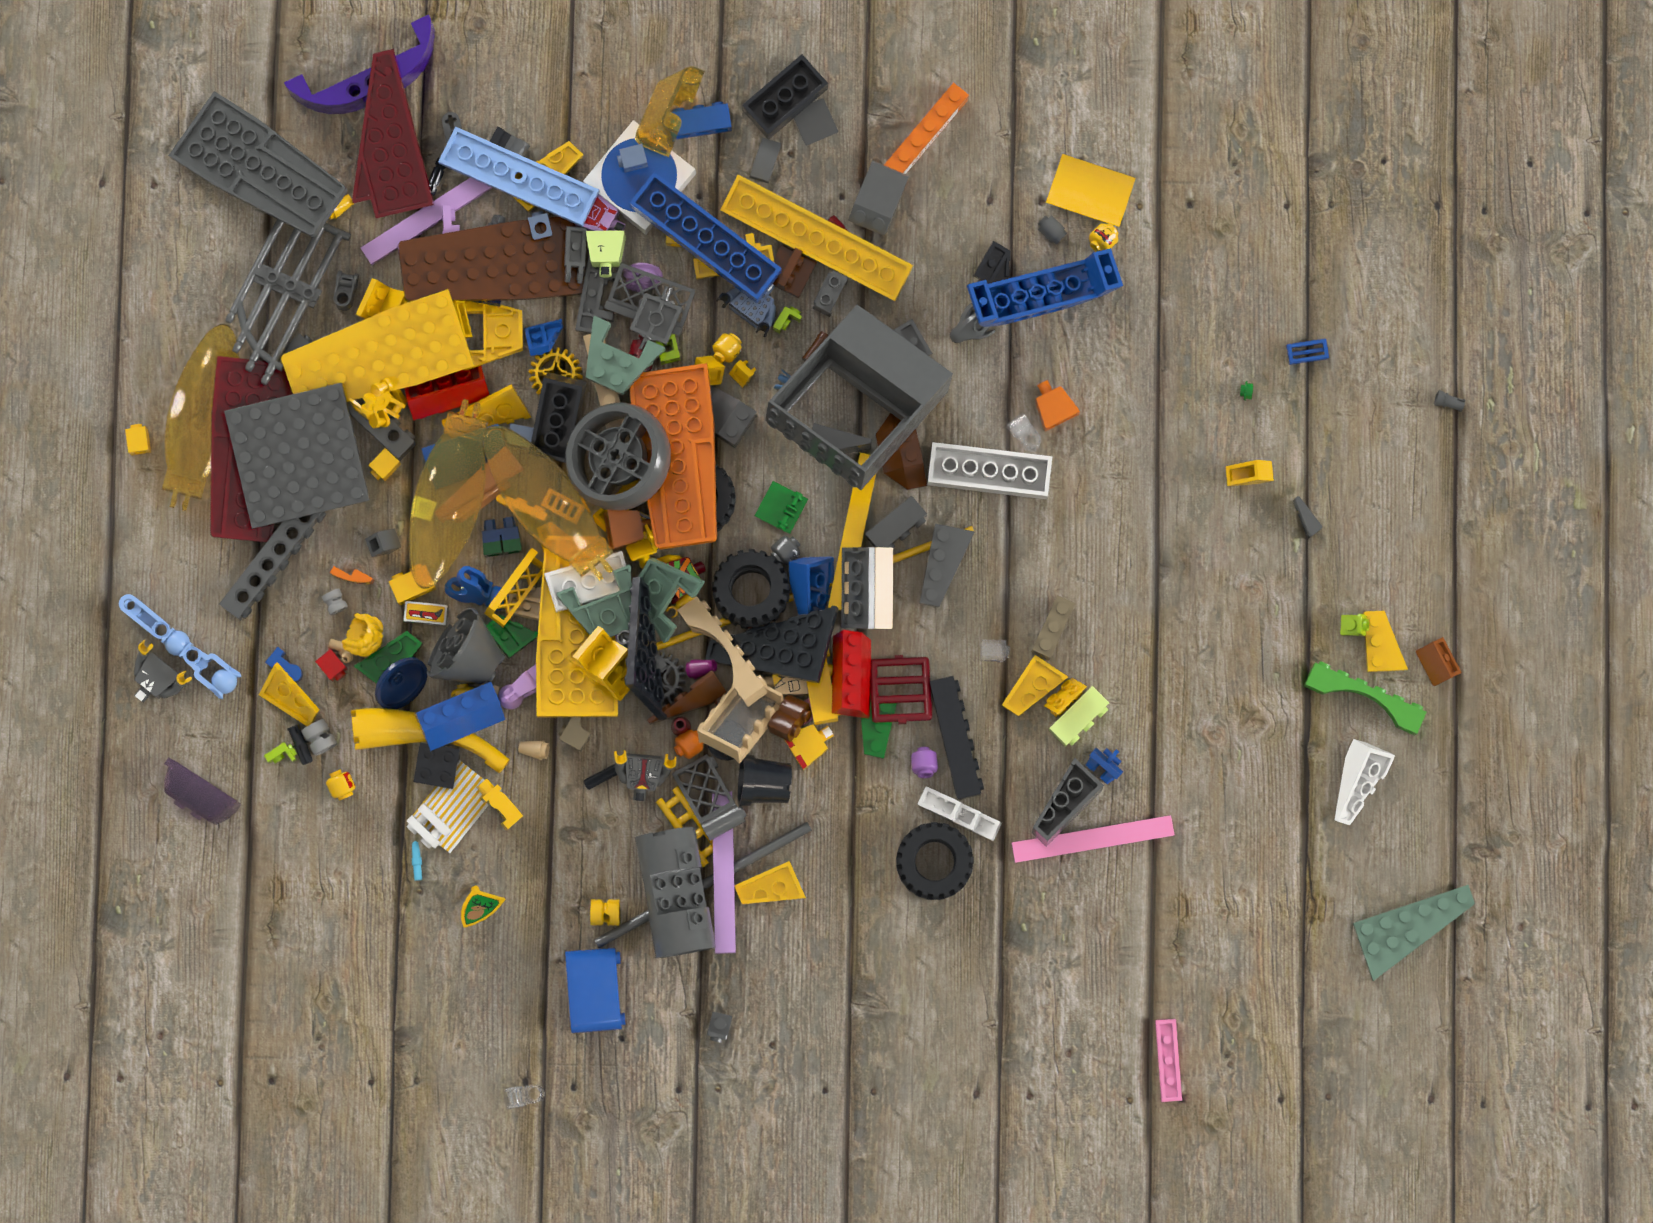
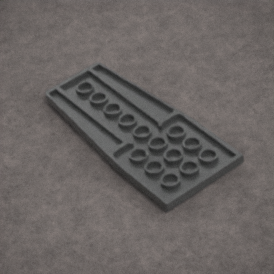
[168,91,347,237]

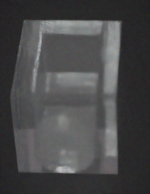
[980,639,1010,662]

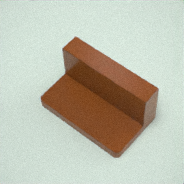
[1416,637,1462,686]

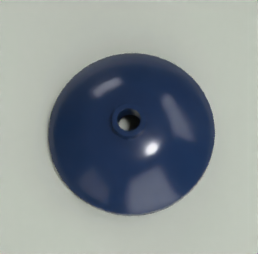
[375,657,428,709]

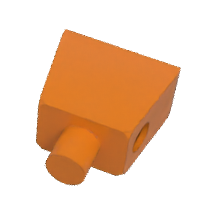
[1035,380,1080,432]

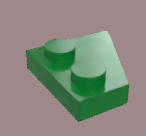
[486,614,538,659]

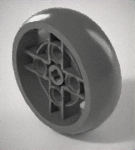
[565,403,671,511]

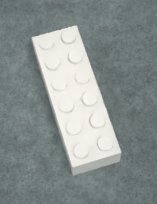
[927,442,1052,500]

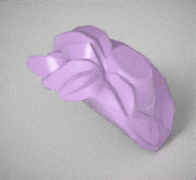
[623,263,663,292]

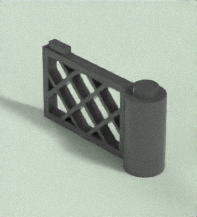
[672,754,747,841]

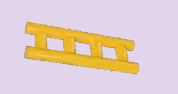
[656,786,713,867]

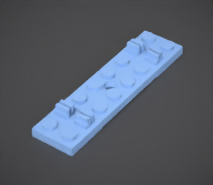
[438,127,600,227]

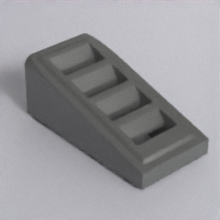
[1293,496,1323,539]

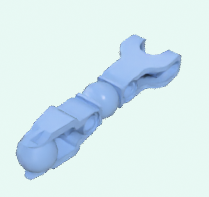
[119,594,242,699]

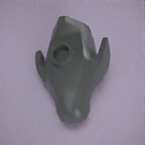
[950,303,995,343]

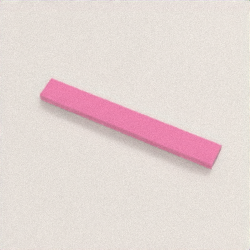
[1011,815,1174,863]

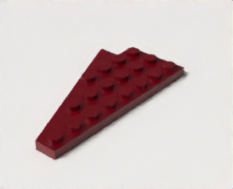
[352,48,434,218]

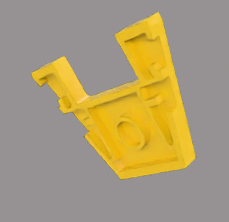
[463,301,523,370]

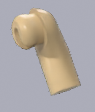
[328,639,353,664]

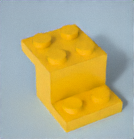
[355,278,408,320]
[572,626,630,701]

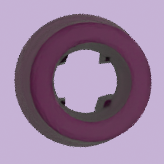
[686,659,717,679]

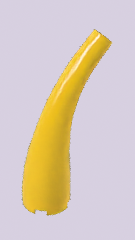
[351,708,510,773]

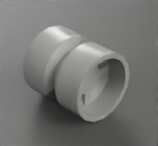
[301,719,338,756]

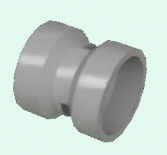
[322,589,348,615]

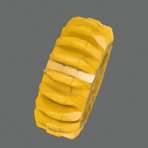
[529,347,583,395]

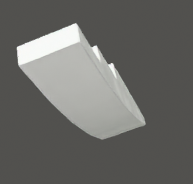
[918,786,1002,841]

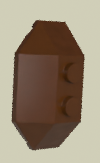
[876,413,927,490]

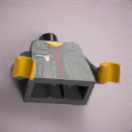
[614,750,677,801]

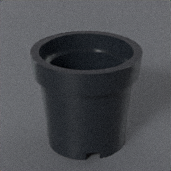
[737,754,792,806]

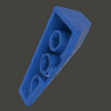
[789,557,834,615]

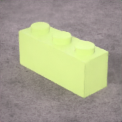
[1049,686,1109,747]

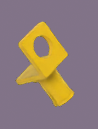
[626,524,657,569]

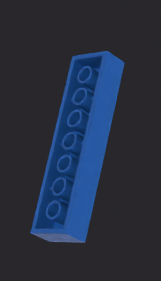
[630,172,782,303]

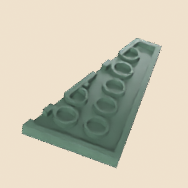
[1353,885,1475,981]

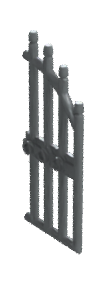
[225,219,351,385]

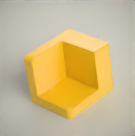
[694,356,725,385]

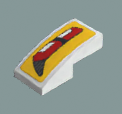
[404,601,448,626]

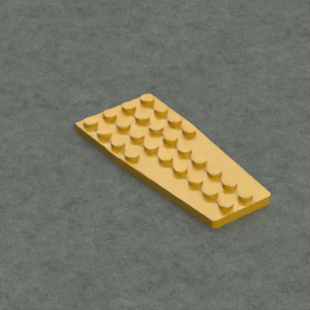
[281,289,475,402]
[536,537,618,717]

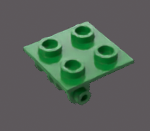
[754,481,808,534]

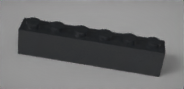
[930,676,984,800]

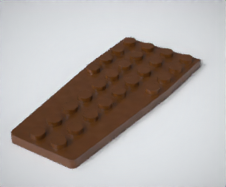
[398,217,584,302]

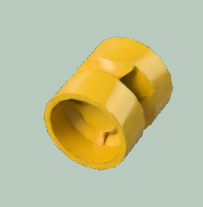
[590,899,620,926]

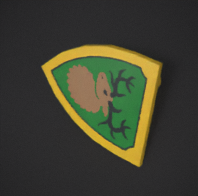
[461,885,506,928]

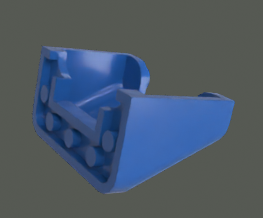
[565,948,626,1033]

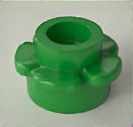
[1240,381,1253,401]

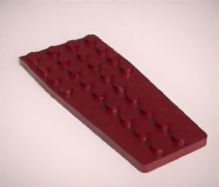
[210,356,293,543]

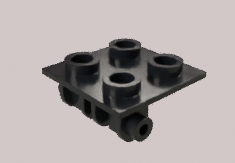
[413,742,460,789]

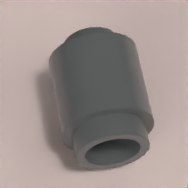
[1038,215,1067,245]

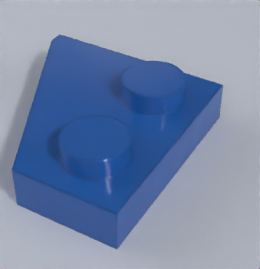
[524,319,563,356]

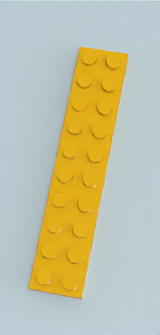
[720,175,914,301]

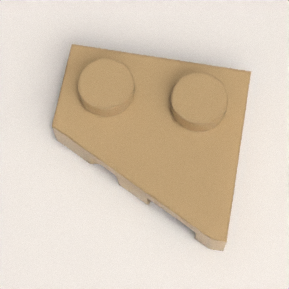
[505,587,541,621]

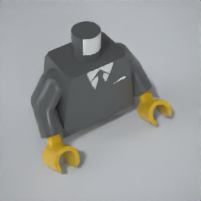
[134,640,192,703]

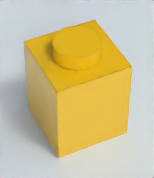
[125,424,151,456]
[369,448,401,481]

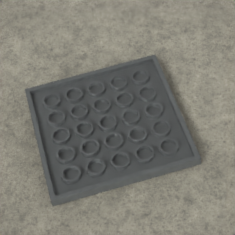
[224,383,370,529]

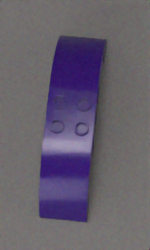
[284,14,435,114]

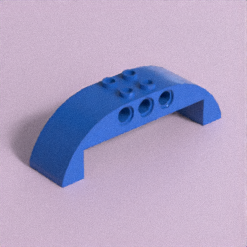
[967,248,1123,327]

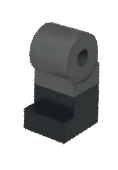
[489,126,530,157]

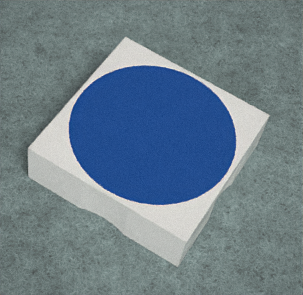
[583,120,696,235]

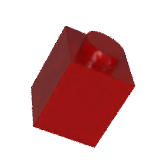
[315,649,348,682]

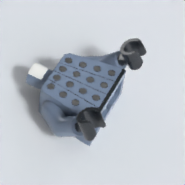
[716,284,776,337]

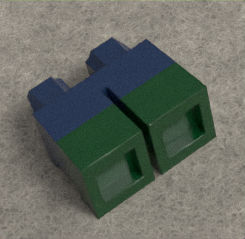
[482,517,523,558]

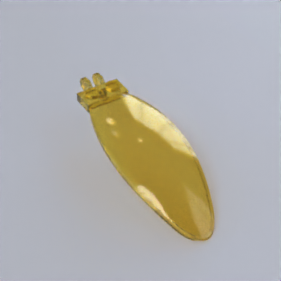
[162,324,240,511]
[409,399,488,589]
[483,426,613,581]

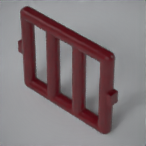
[870,655,932,725]

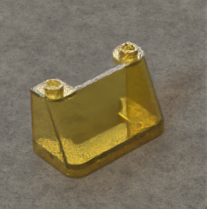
[635,66,705,157]

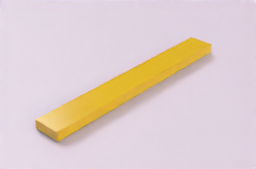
[828,453,876,611]

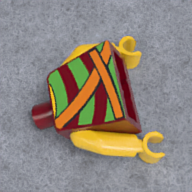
[645,554,706,618]

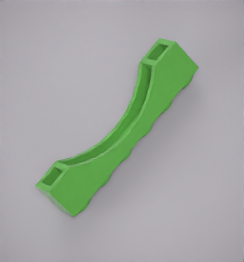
[1304,661,1427,736]

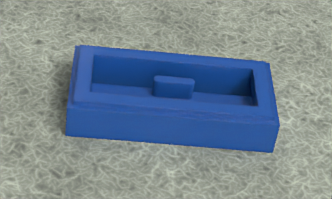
[1286,339,1329,365]

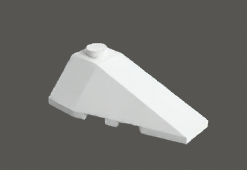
[1335,739,1395,825]

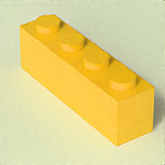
[806,648,840,726]

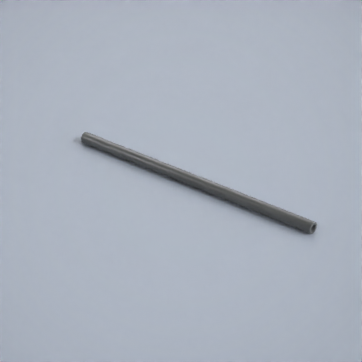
[594,822,812,948]

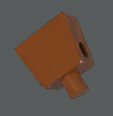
[603,510,652,551]

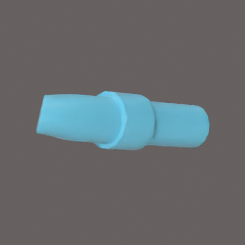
[412,841,422,881]

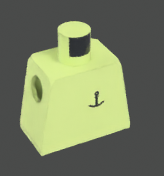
[586,231,626,278]

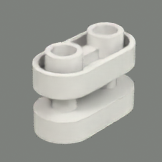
[406,803,452,849]

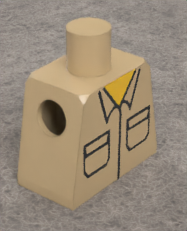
[762,674,809,696]

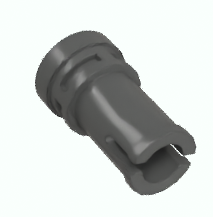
[1434,390,1465,412]

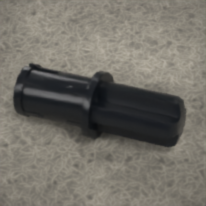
[287,724,313,765]

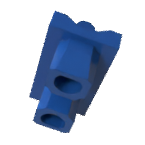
[1086,748,1123,784]

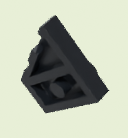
[973,241,1011,284]

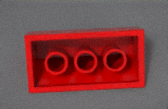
[404,365,490,420]
[832,630,871,718]

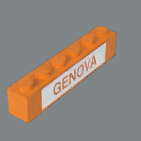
[884,82,969,174]

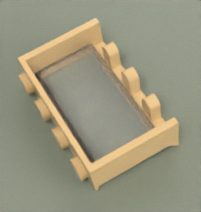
[697,684,784,764]

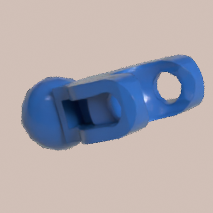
[445,566,509,611]

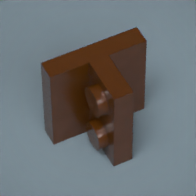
[773,245,817,298]

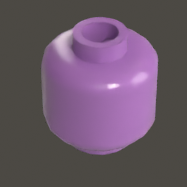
[911,747,938,778]

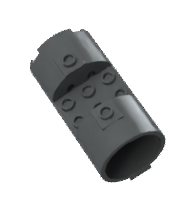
[635,827,716,958]

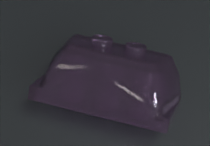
[164,757,242,825]

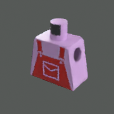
[575,194,626,231]

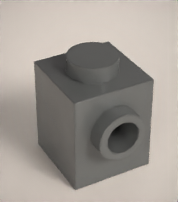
[365,528,401,557]

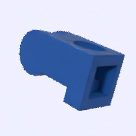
[265,647,303,683]

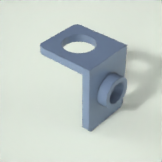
[528,211,552,240]

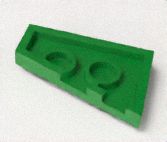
[354,631,423,684]
[861,693,897,759]

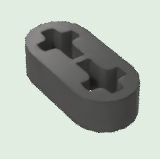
[442,112,462,143]

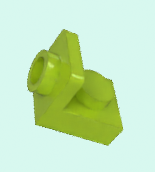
[773,306,802,334]
[1340,614,1369,636]
[264,742,297,764]

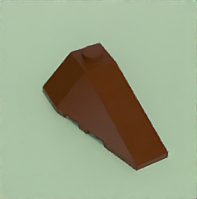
[647,671,727,725]

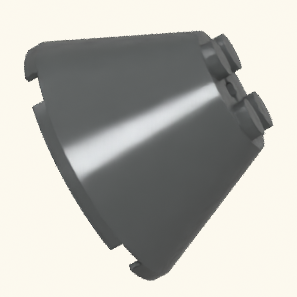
[427,607,505,684]

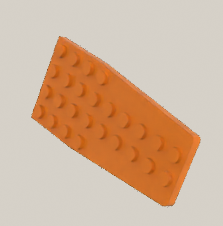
[630,363,717,550]

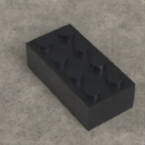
[742,54,828,139]
[529,372,587,463]

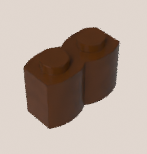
[767,695,812,742]

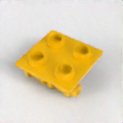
[1044,678,1087,717]

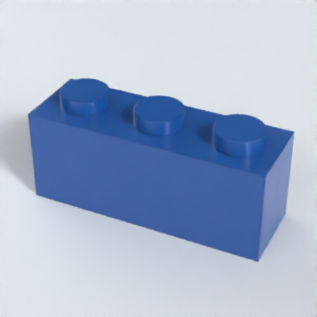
[669,102,732,140]

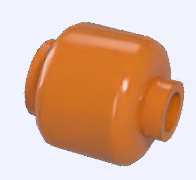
[674,729,704,759]

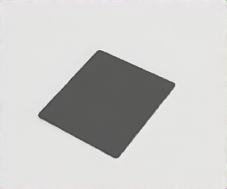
[794,98,838,146]

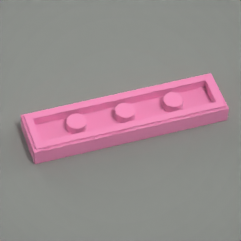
[1155,1019,1182,1102]

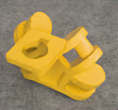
[348,378,406,428]

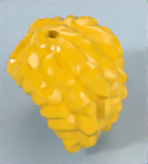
[342,613,383,657]

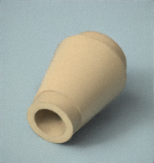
[518,740,550,760]

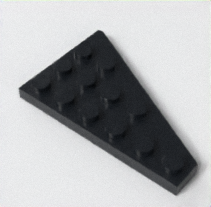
[624,577,667,720]
[705,606,839,683]

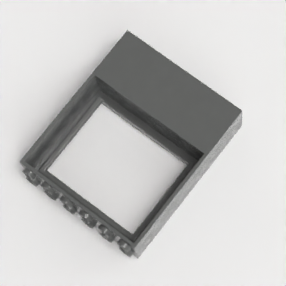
[765,305,953,490]

